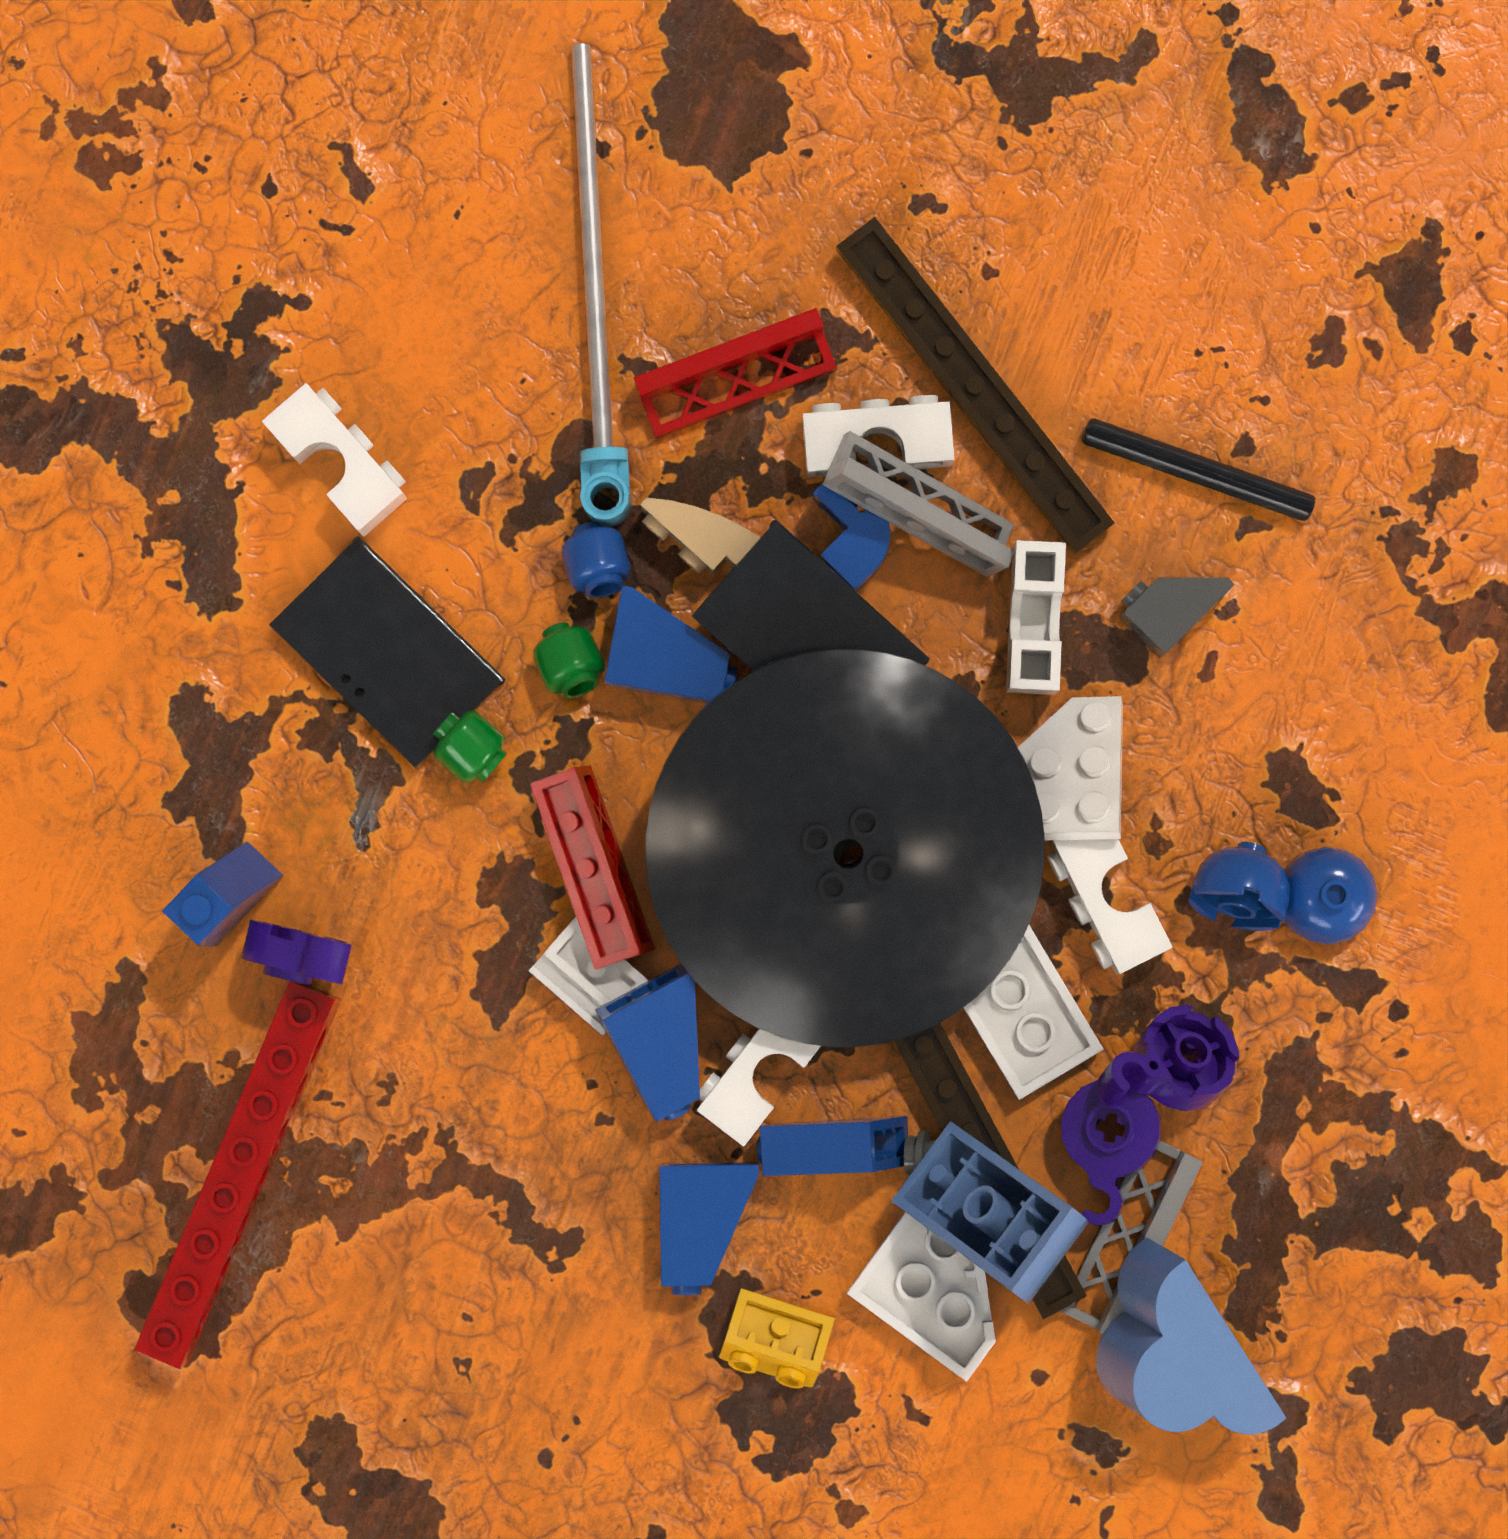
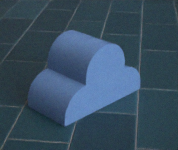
[891,1121,1088,1304]
[1096,1237,1286,1435]

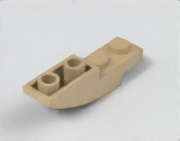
[640,497,760,576]

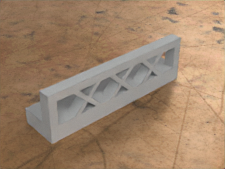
[822,431,1015,577]
[1060,1141,1203,1334]

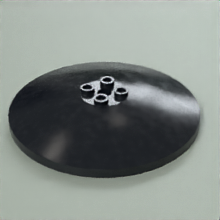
[645,649,1045,1047]

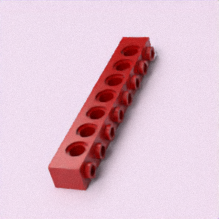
[134,981,342,1369]

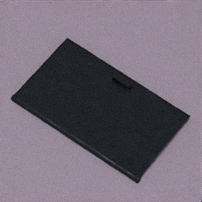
[691,519,930,671]
[269,536,505,769]

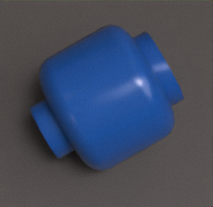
[562,522,631,598]

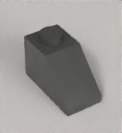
[1119,578,1235,658]

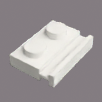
[529,917,649,1036]

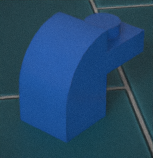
[813,483,890,592]

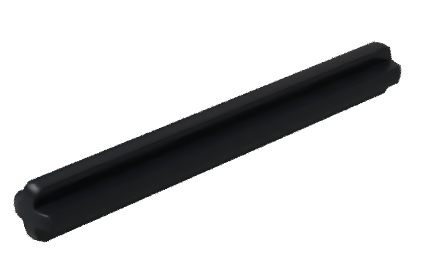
[1082,418,1316,521]

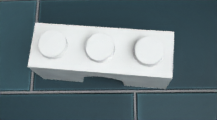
[262,383,407,537]
[802,395,955,478]
[1006,540,1066,695]
[1047,839,1173,974]
[697,1029,821,1147]

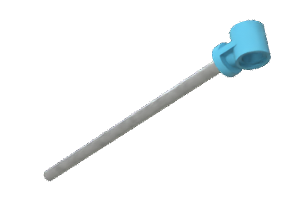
[571,44,632,527]

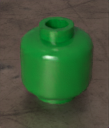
[533,622,604,699]
[433,710,507,783]

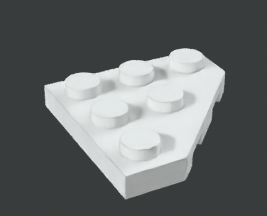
[1018,696,1123,841]
[846,1211,996,1382]

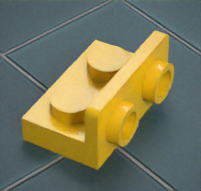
[719,1288,835,1388]

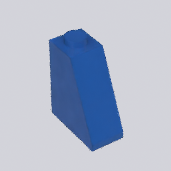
[605,585,738,703]
[162,842,283,946]
[595,963,700,1122]
[756,1116,908,1176]
[659,1162,759,1295]

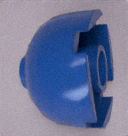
[1189,842,1291,931]
[1285,847,1378,945]

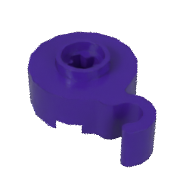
[241,920,352,985]
[1097,1005,1239,1112]
[1061,1080,1161,1225]

